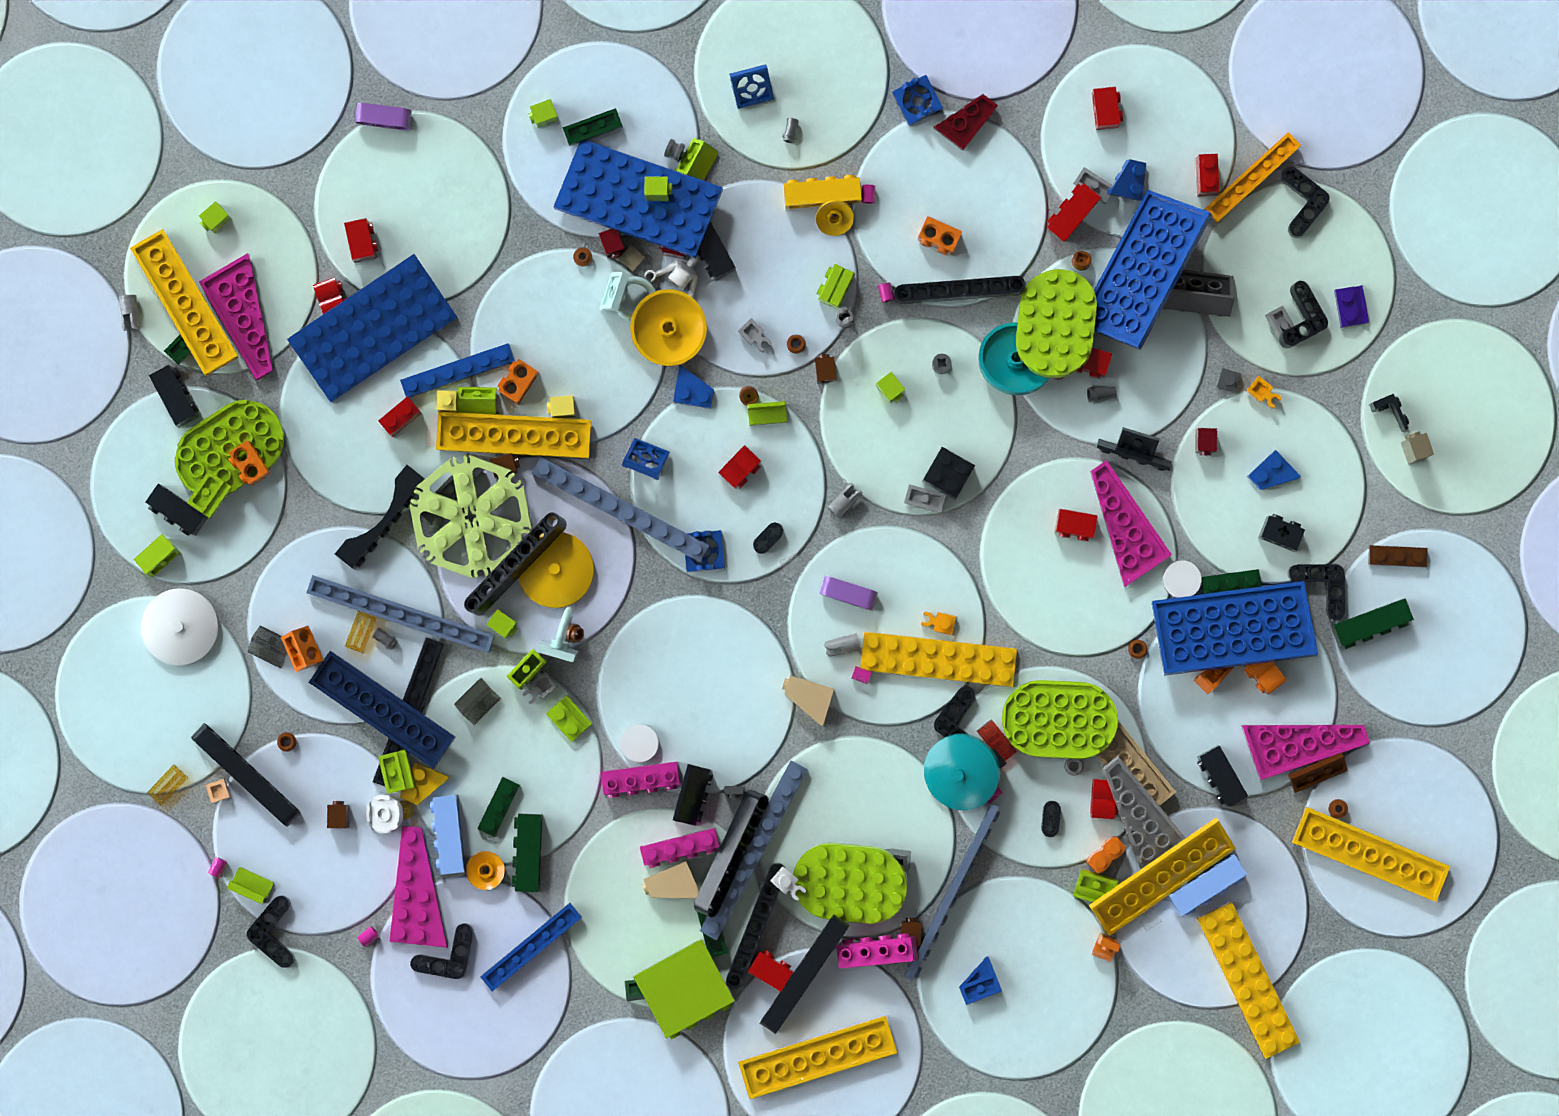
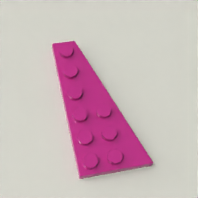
[199,253,273,380]
[1090,460,1172,587]
[1241,725,1370,780]
[389,826,448,948]

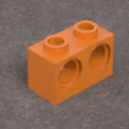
[917,216,962,256]
[497,359,539,405]
[228,440,271,486]
[281,625,324,672]

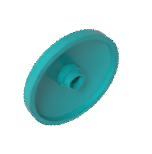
[978,322,1050,395]
[924,734,1000,811]

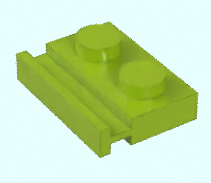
[187,471,233,519]
[546,695,592,742]
[378,750,415,794]
[1073,868,1118,902]

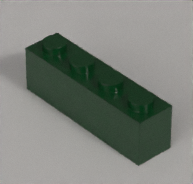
[1331,598,1414,649]
[512,813,543,892]

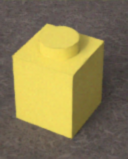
[436,390,458,413]
[547,395,576,418]

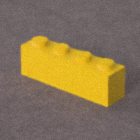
[784,175,862,209]

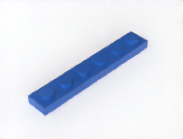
[400,343,515,398]
[480,902,582,992]

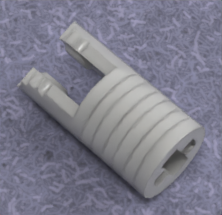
[119,295,140,331]
[836,307,853,328]
[828,483,863,519]
[824,633,861,657]

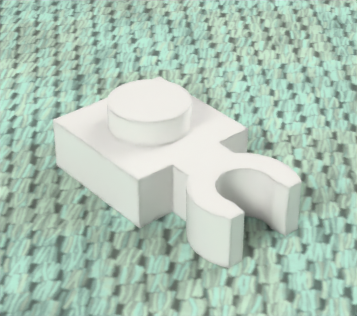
[770,867,806,901]

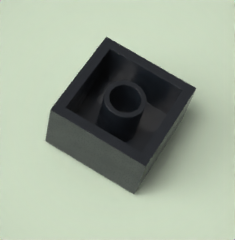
[922,447,975,500]

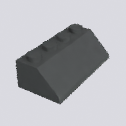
[1163,270,1234,317]

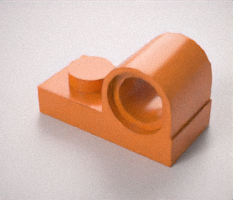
[1194,667,1234,694]
[1092,933,1121,962]

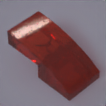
[976,719,1017,761]

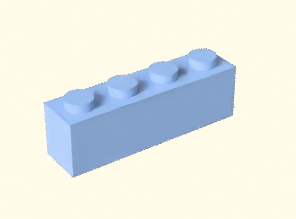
[430,795,466,875]
[1168,854,1247,917]

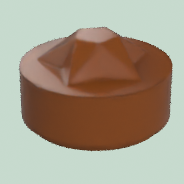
[1072,251,1092,271]
[739,386,759,406]

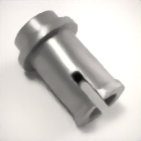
[782,118,799,143]
[372,628,398,650]

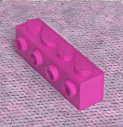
[600,761,681,798]
[640,828,720,868]
[836,933,918,968]

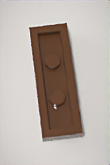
[1368,545,1428,567]
[1288,753,1348,793]

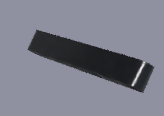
[894,276,1026,304]
[464,512,567,616]
[191,723,301,827]
[694,790,769,917]
[726,862,785,989]
[759,914,850,1034]

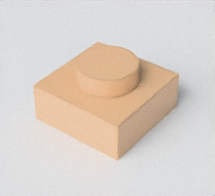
[205,779,231,803]

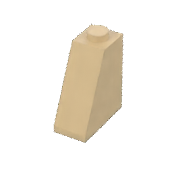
[782,675,834,726]
[642,860,700,898]

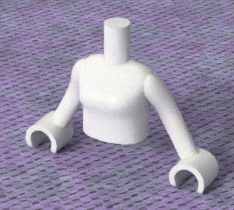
[644,257,699,299]

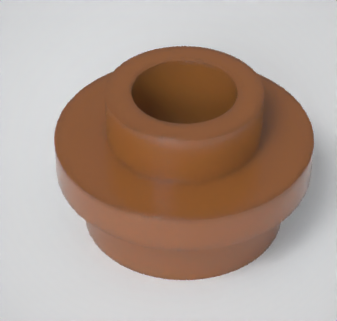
[573,247,592,267]
[787,335,806,354]
[566,624,584,643]
[1128,640,1147,659]
[277,732,297,752]
[1328,799,1348,818]

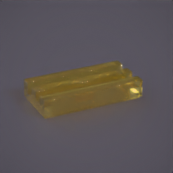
[345,611,377,653]
[147,764,188,806]

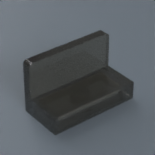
[248,625,288,668]
[454,678,501,725]

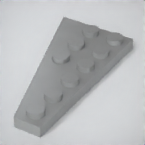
[1103,756,1186,870]

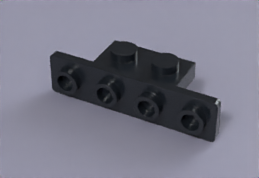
[1097,427,1172,471]

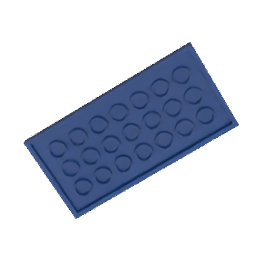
[553,140,723,258]
[1094,190,1212,350]
[287,254,457,403]
[1151,581,1318,676]

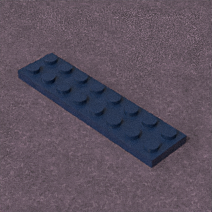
[308,651,456,769]

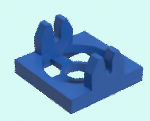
[729,64,774,109]
[892,75,943,126]
[622,438,670,480]
[685,530,725,572]

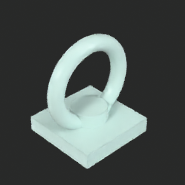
[600,272,655,322]
[536,607,579,662]

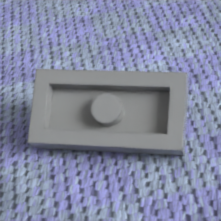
[1073,167,1113,204]
[1265,306,1295,348]
[904,484,946,513]

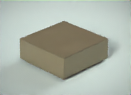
[619,245,645,272]

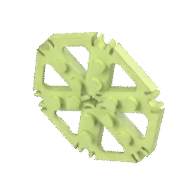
[410,455,532,578]

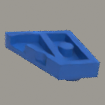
[1107,159,1146,201]
[673,366,714,409]
[1247,450,1301,490]
[959,956,1002,1005]

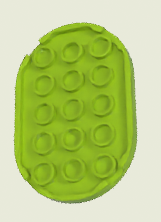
[1016,269,1097,378]
[175,400,284,495]
[1002,680,1118,759]
[793,842,908,924]

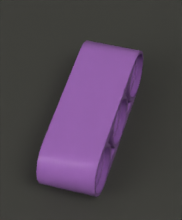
[355,103,412,130]
[819,576,878,611]

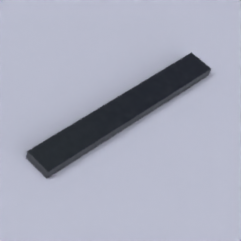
[372,637,444,786]

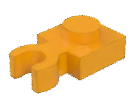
[1246,376,1282,409]
[921,612,956,635]

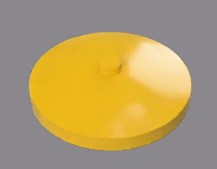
[630,289,707,366]
[518,532,594,608]

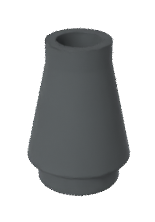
[1087,385,1117,404]

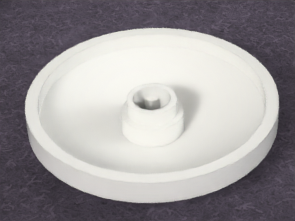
[141,589,219,665]

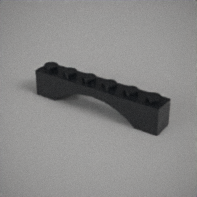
[335,464,425,569]

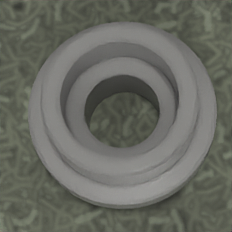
[1064,759,1084,776]

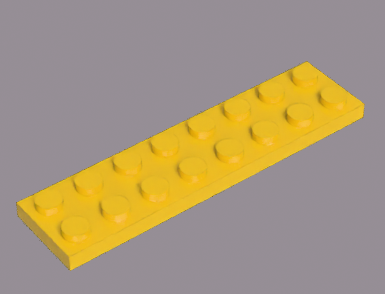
[130,229,239,376]
[436,412,591,459]
[860,632,1017,687]
[1291,807,1450,902]
[1089,818,1236,936]
[1197,902,1300,1059]
[738,1015,897,1099]

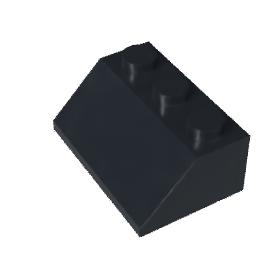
[673,764,713,826]

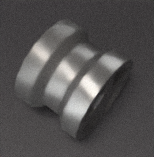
[664,139,685,162]
[932,353,951,374]

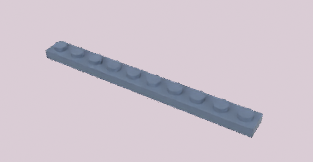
[532,457,710,562]
[306,575,495,653]
[700,760,808,940]
[904,803,1000,980]

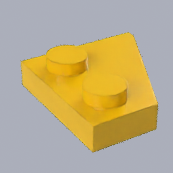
[400,762,449,805]

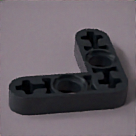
[1281,167,1330,238]
[1279,280,1328,348]
[1287,564,1345,620]
[934,686,975,737]
[247,895,295,968]
[410,923,473,979]

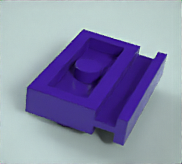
[1334,285,1369,328]

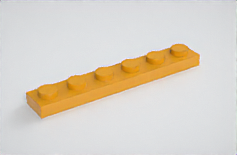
[1204,132,1301,223]

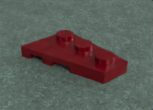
[933,94,998,151]

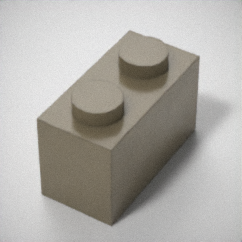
[1401,431,1434,464]

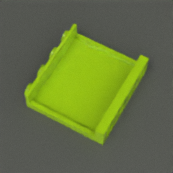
[633,939,734,1040]

